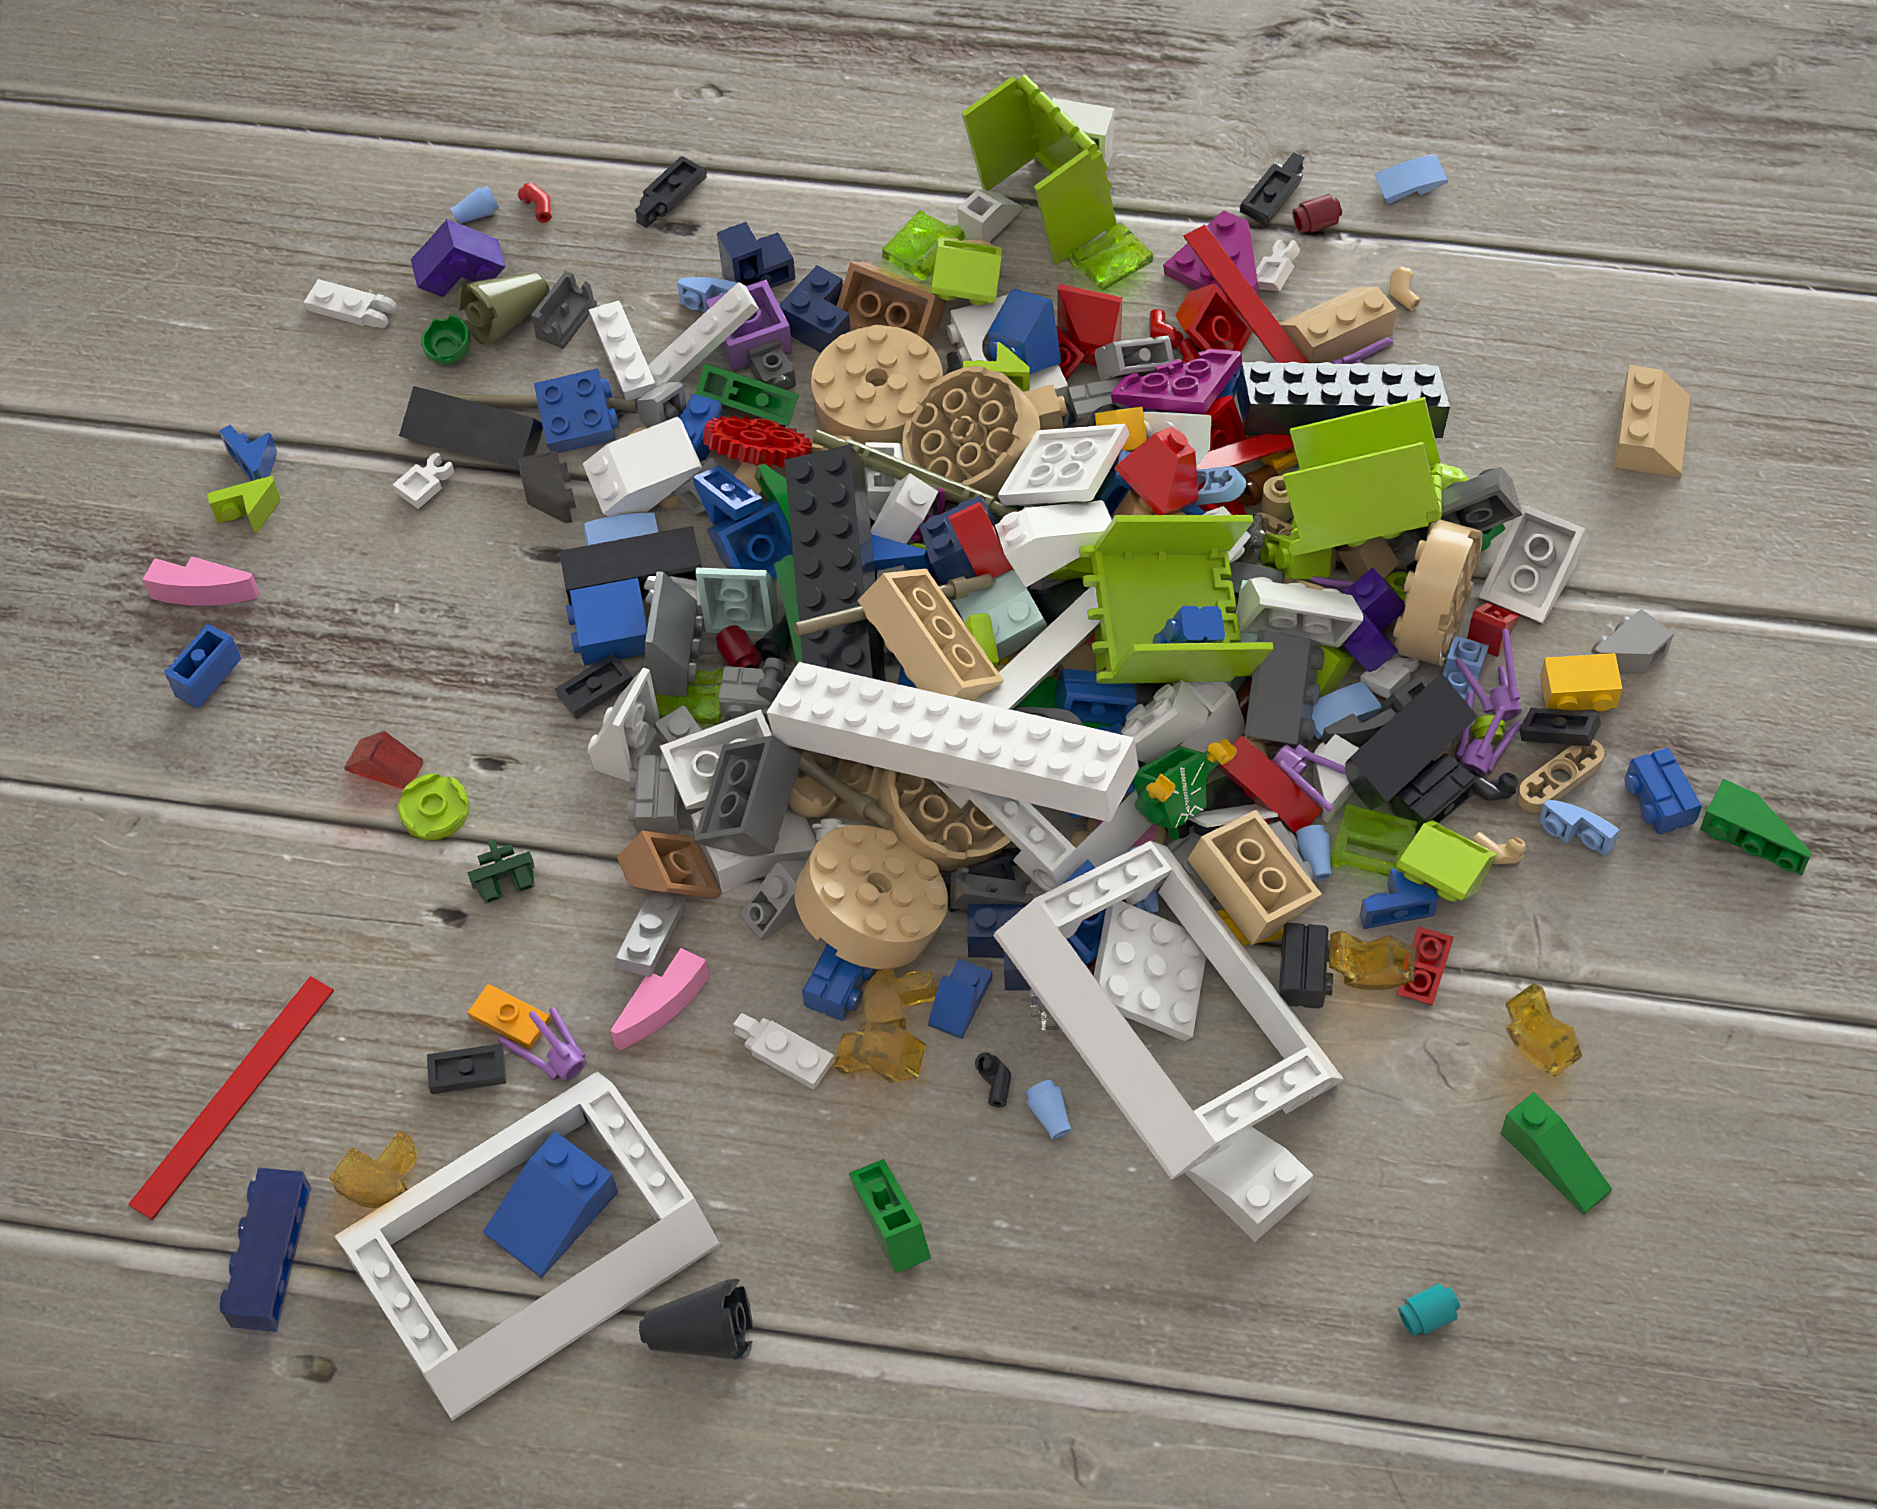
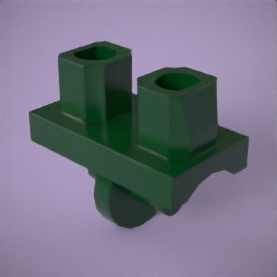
[467,839,535,904]

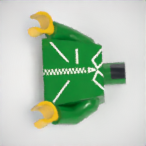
[1133,738,1237,839]

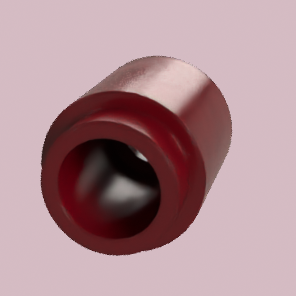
[1292,194,1342,234]
[716,625,762,669]

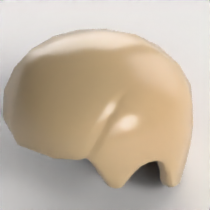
[788,773,840,819]

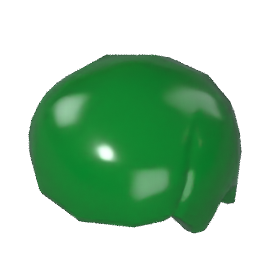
[421,314,471,365]

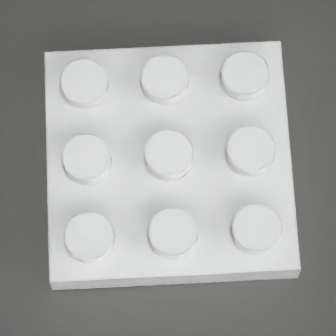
[998,424,1130,506]
[1094,901,1206,1041]

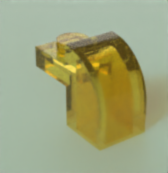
[1329,930,1415,990]
[863,967,936,1042]
[1505,983,1583,1077]
[834,1021,926,1083]
[329,1130,418,1208]

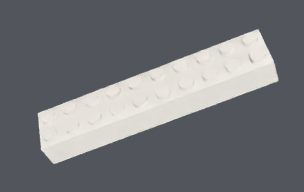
[767,662,1139,822]

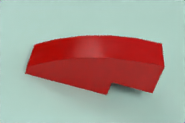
[1216,735,1322,837]

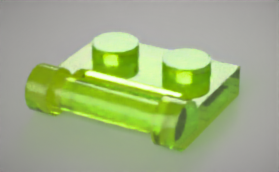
[882,210,965,279]
[1068,223,1153,292]
[655,668,724,725]
[1330,804,1417,876]

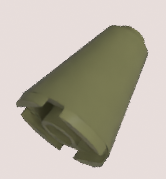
[457,272,549,345]

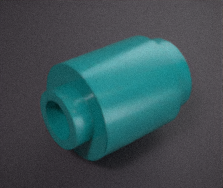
[1398,1283,1461,1337]

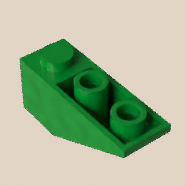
[1700,779,1812,875]

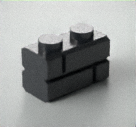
[1392,753,1476,834]
[1279,922,1335,1009]

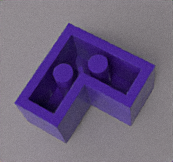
[410,219,506,297]
[1342,567,1406,672]

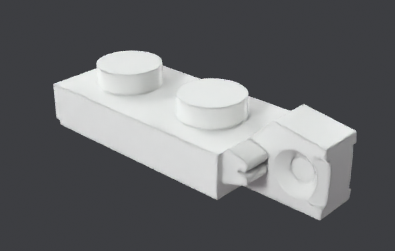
[733,1013,835,1090]

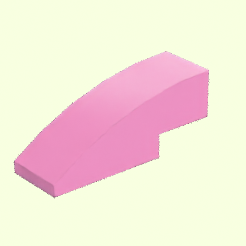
[142,556,260,606]
[610,948,710,1050]

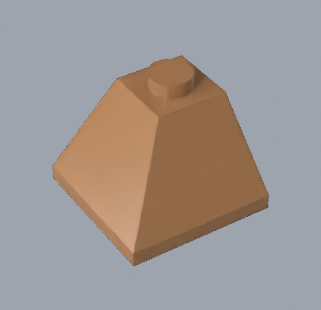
[617,831,722,898]

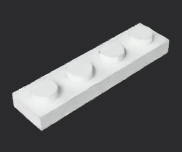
[648,282,759,387]
[589,301,656,401]

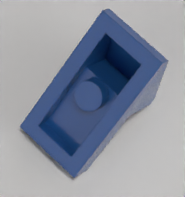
[219,424,277,481]
[693,465,762,525]
[1360,868,1438,929]
[928,958,992,1039]

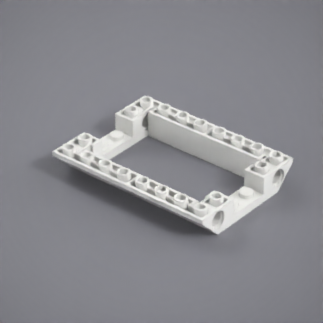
[932,587,1246,893]
[993,841,1344,1180]
[334,1072,720,1421]

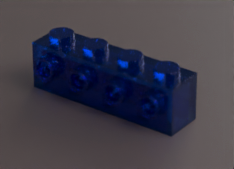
[219,1167,311,1332]

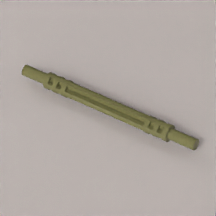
[813,430,1021,518]

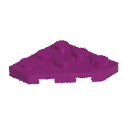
[1163,210,1259,300]
[1111,349,1242,415]

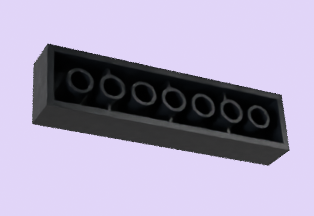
[785,444,886,681]

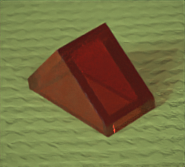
[344,731,424,789]

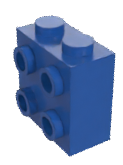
[533,368,619,455]
[566,578,647,666]

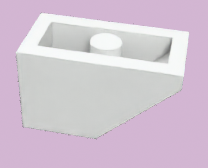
[871,473,938,544]
[1312,734,1359,823]

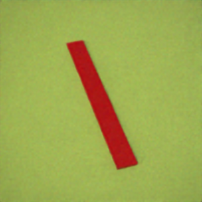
[1183,224,1308,363]
[1197,434,1294,470]
[128,976,334,1220]

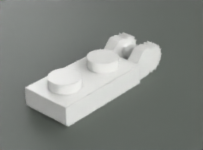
[304,279,397,329]

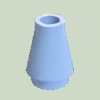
[450,186,499,224]
[1296,825,1332,882]
[1026,1080,1072,1140]

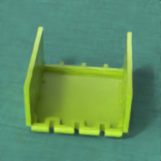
[961,75,1117,265]
[1283,397,1442,555]
[1079,515,1273,684]

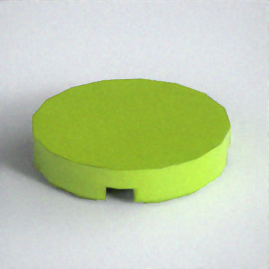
[397,774,470,840]

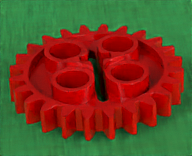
[703,415,812,468]

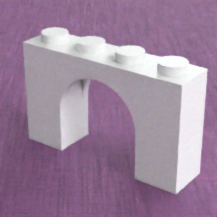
[947,290,1068,403]

